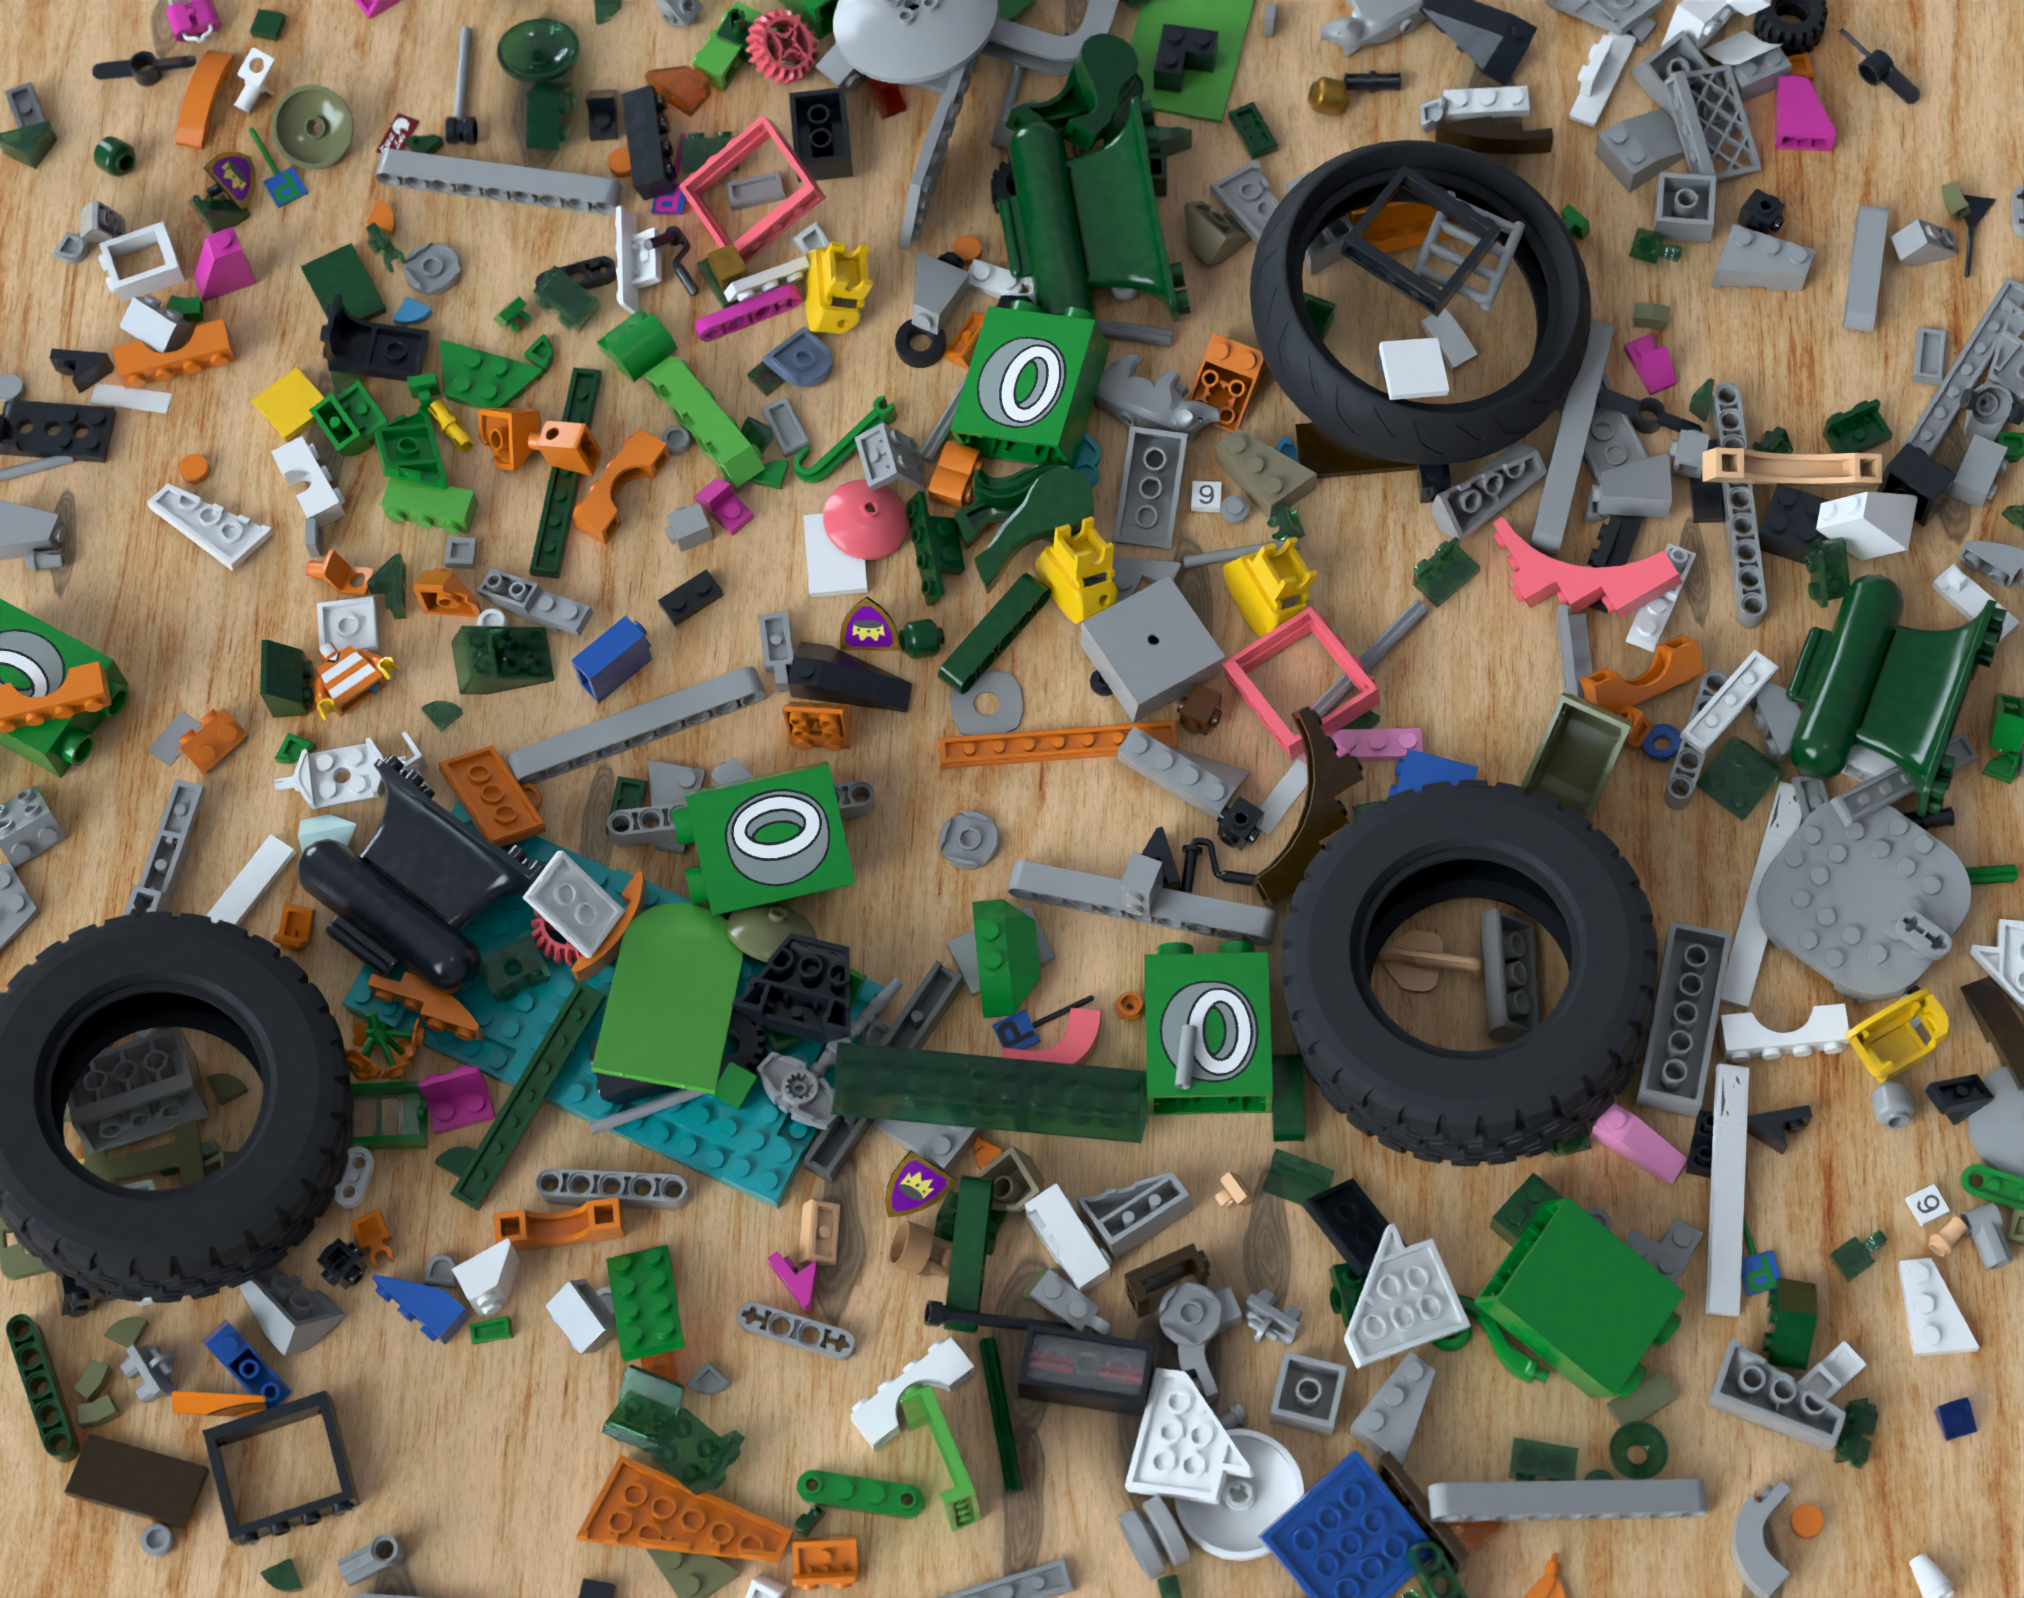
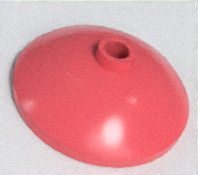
[823,480,910,560]

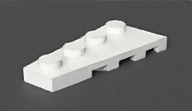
[147,484,273,571]

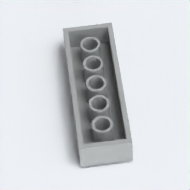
[1635,921,1733,1118]

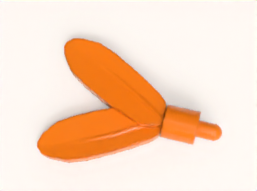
[1524,1553,1566,1598]

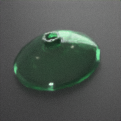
[497,18,580,83]

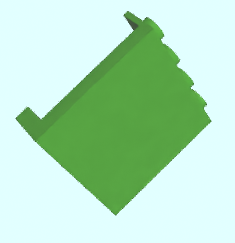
[900,1384,982,1532]

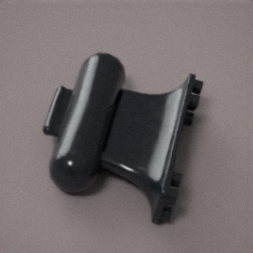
[297,754,545,995]

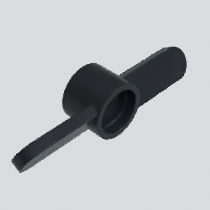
[1839,27,1920,104]
[92,51,197,87]
[1597,389,1703,434]

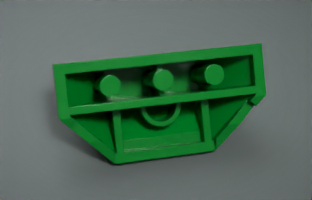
[972,899,1041,1018]

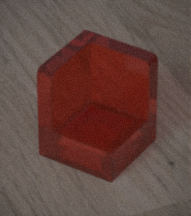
[868,78,907,120]

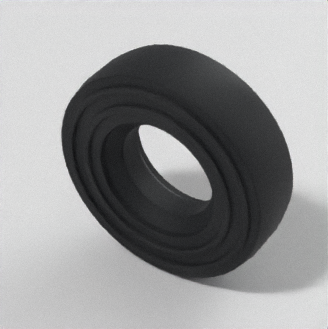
[895,319,946,368]

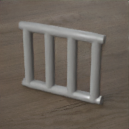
[1412,190,1525,311]

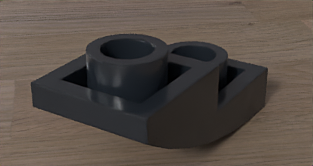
[1686,1110,1714,1179]

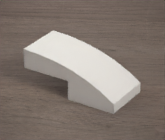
[1420,308,1478,370]
[1797,1341,1867,1401]

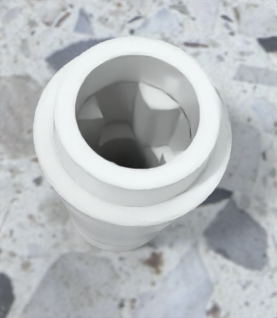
[1909,1554,1954,1598]

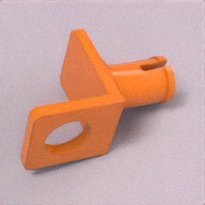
[305,550,376,596]

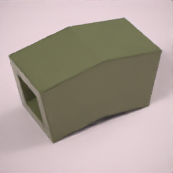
[1941,181,1971,222]
[1633,302,1670,331]
[73,1359,113,1402]
[77,1394,121,1429]

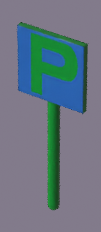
[249,127,308,208]
[1741,1214,1782,1297]

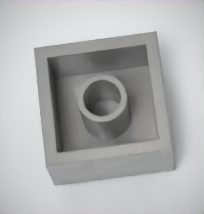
[1652,172,1716,243]
[1269,1352,1347,1437]

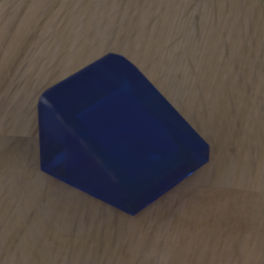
[1934,1397,1977,1442]

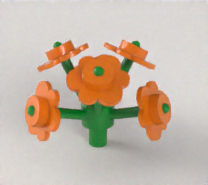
[345,1011,427,1081]

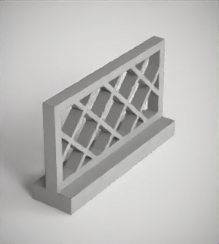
[1663,64,1762,181]

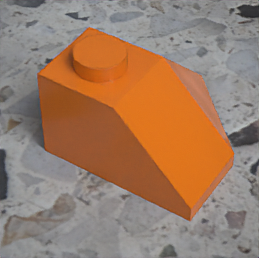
[478,408,542,471]
[414,568,482,617]

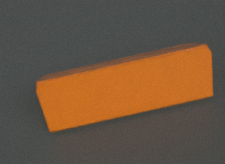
[943,312,986,370]

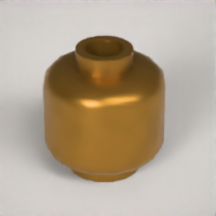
[1308,76,1351,116]

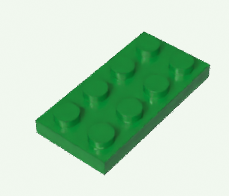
[606,1245,686,1362]

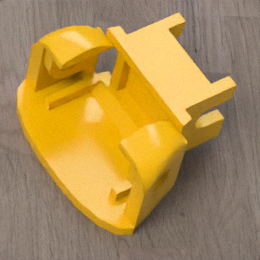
[803,241,873,334]
[1035,516,1118,624]
[1223,536,1318,638]
[1845,987,1950,1084]

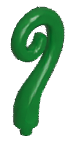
[1431,1294,1550,1384]

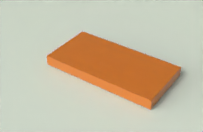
[439,745,546,847]

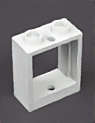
[98,221,185,303]

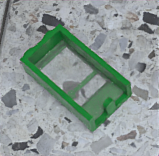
[349,1080,428,1150]

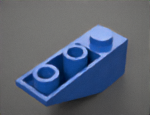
[372,1274,471,1344]
[202,1319,292,1410]

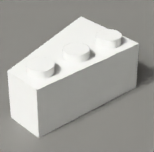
[1661,0,1739,51]
[1025,1183,1112,1294]

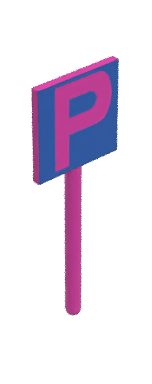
[651,133,687,215]

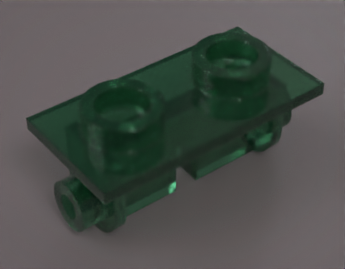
[1834,1398,1879,1469]

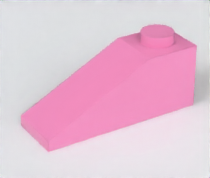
[1590,1103,1688,1186]

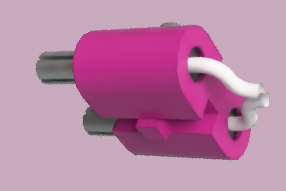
[166,0,221,44]

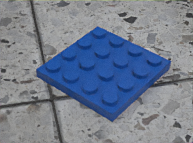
[1258,1450,1432,1598]

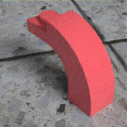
[1002,1008,1102,1084]

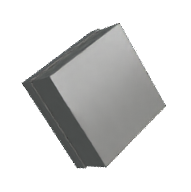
[1079,575,1226,723]

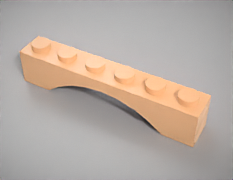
[1702,447,1882,488]

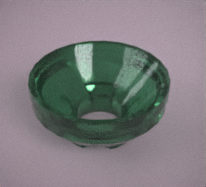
[1609,1421,1669,1480]

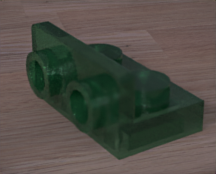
[1805,537,1850,608]

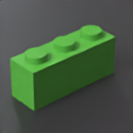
[693,1,763,91]
[381,477,479,534]

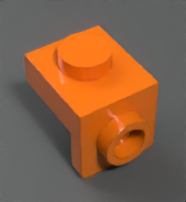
[1618,704,1655,749]
[272,903,316,951]

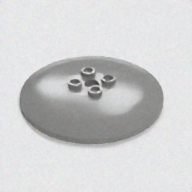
[833,0,999,84]

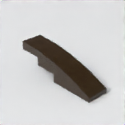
[1435,116,1554,155]
[1960,976,2024,1091]

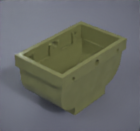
[1521,692,1633,821]

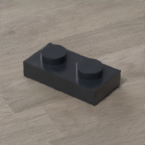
[658,569,724,626]

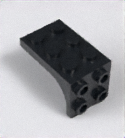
[320,293,430,381]

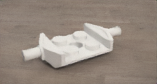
[274,738,407,809]

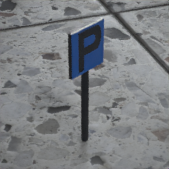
[992,995,1094,1050]

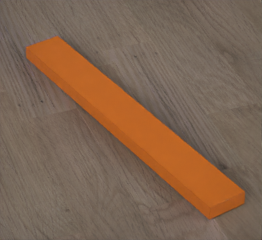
[939,720,1179,769]

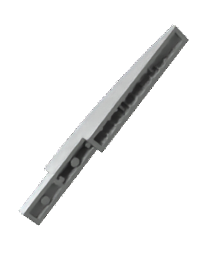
[105,779,206,1049]

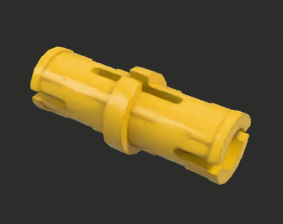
[428,399,475,453]

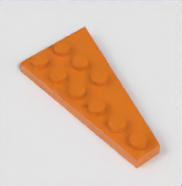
[576,1455,794,1563]

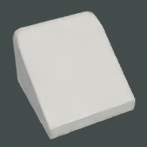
[790,222,830,256]
[745,1573,788,1598]

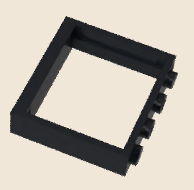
[1340,165,1501,317]
[203,1390,360,1546]

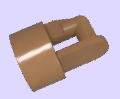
[889,1220,953,1277]

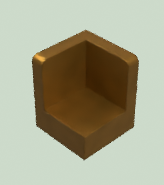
[708,243,748,294]

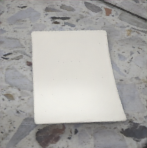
[1703,30,1784,65]

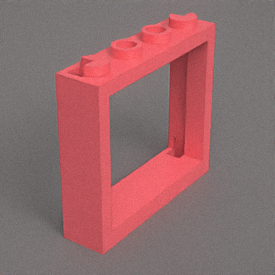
[678,115,826,264]
[1222,606,1381,761]

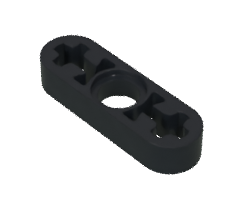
[535,256,617,300]

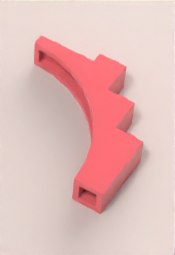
[1493,516,1682,620]

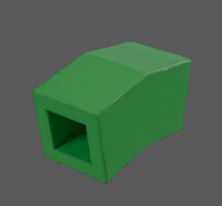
[166,295,204,322]

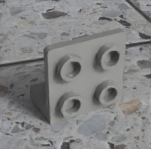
[854,422,927,490]

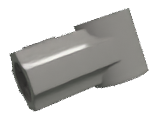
[1961,1203,2014,1270]
[338,1534,406,1587]

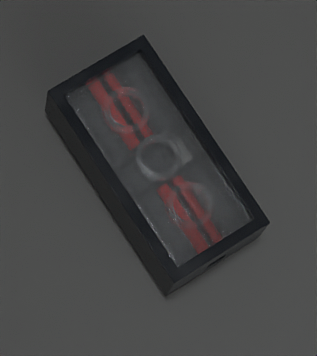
[1018,1324,1155,1417]

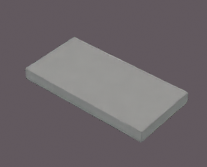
[1557,373,1650,484]

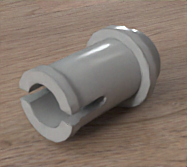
[26,549,64,572]
[1217,1403,1248,1430]

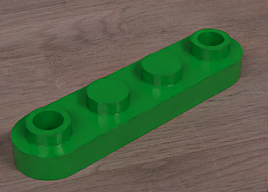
[1960,1164,2024,1210]
[797,1470,924,1519]

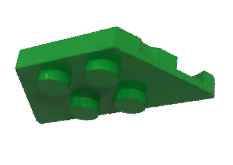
[440,339,544,409]
[374,405,448,489]

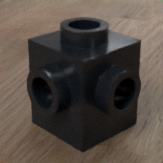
[1737,188,1785,235]
[1217,796,1265,851]
[316,1237,368,1290]

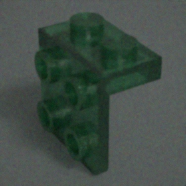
[602,1365,685,1456]
[651,1408,745,1496]

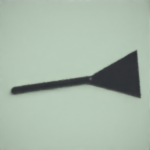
[1962,194,1996,277]

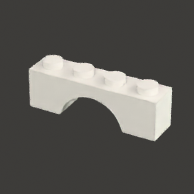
[1717,1003,1849,1063]
[850,1337,976,1452]

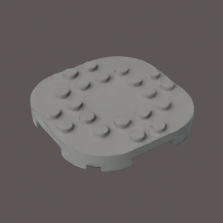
[1757,800,1971,1001]

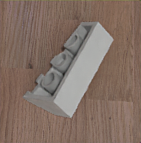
[1430,441,1548,541]
[1117,726,1251,821]
[1707,1337,1846,1452]

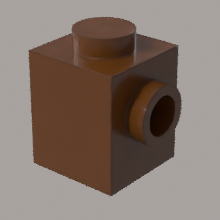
[1177,683,1222,736]

